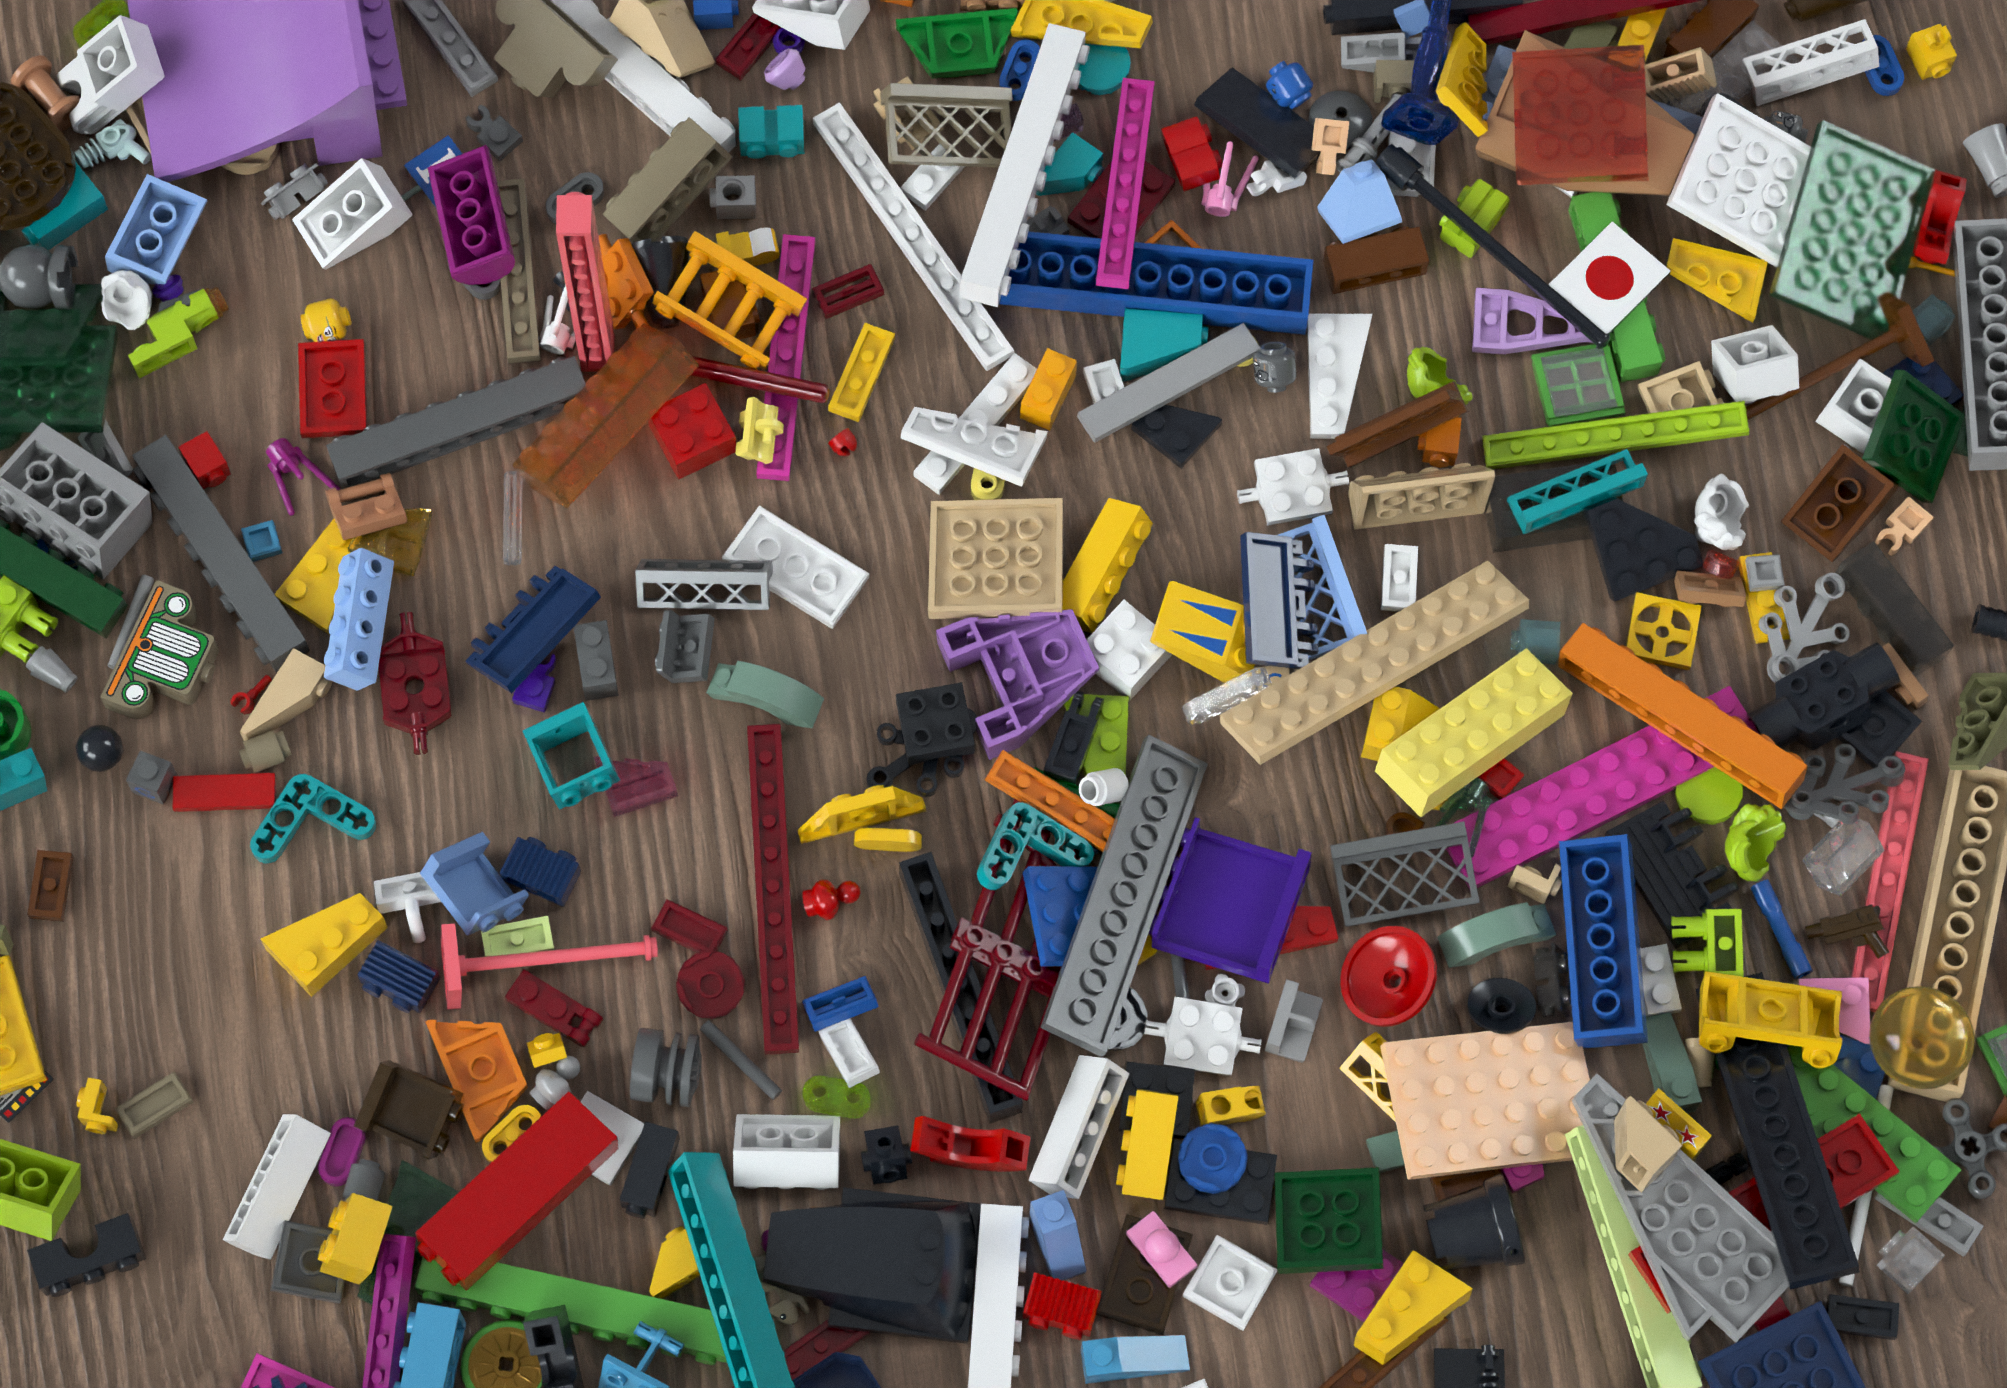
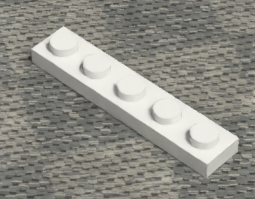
[914,353,1037,495]

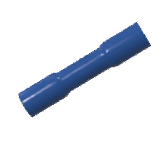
[1750,879,1813,979]

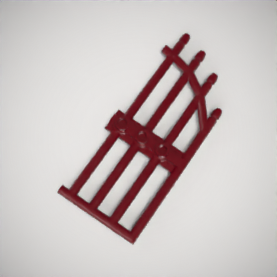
[914,799,1077,1101]

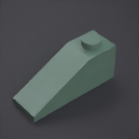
[1642,1012,1702,1113]

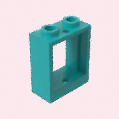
[522,702,621,809]

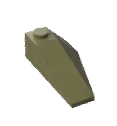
[1948,672,2007,770]

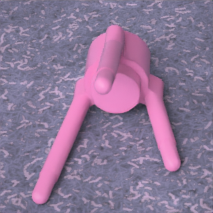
[1201,141,1259,217]

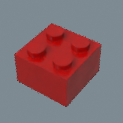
[647,383,736,480]

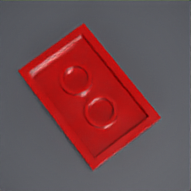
[298,339,367,438]

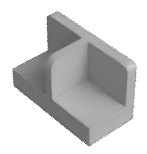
[1265,979,1323,1063]

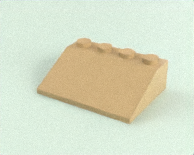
[1348,463,1495,530]

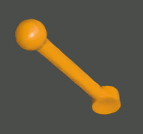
[1906,256,1955,277]

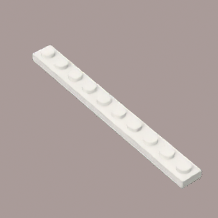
[813,102,1014,371]

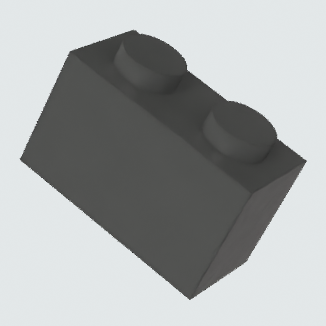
[574,620,619,701]

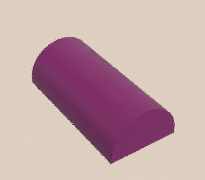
[428,145,515,285]

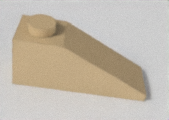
[240,648,332,741]

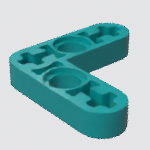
[250,774,376,864]
[977,802,1094,890]

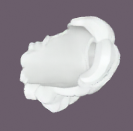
[1694,474,1749,550]

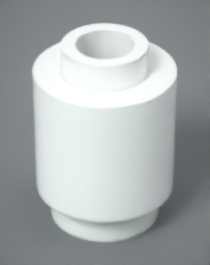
[1079,768,1129,806]

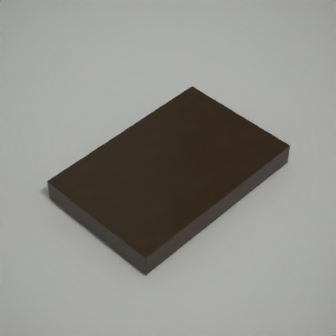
[1096,1214,1193,1335]

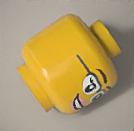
[300,298,351,342]

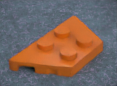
[425,1019,528,1143]

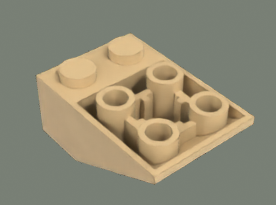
[609,0,715,78]

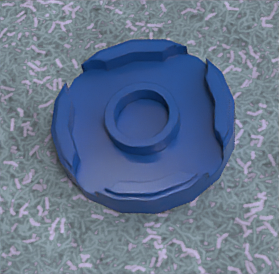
[1178,1123,1248,1194]

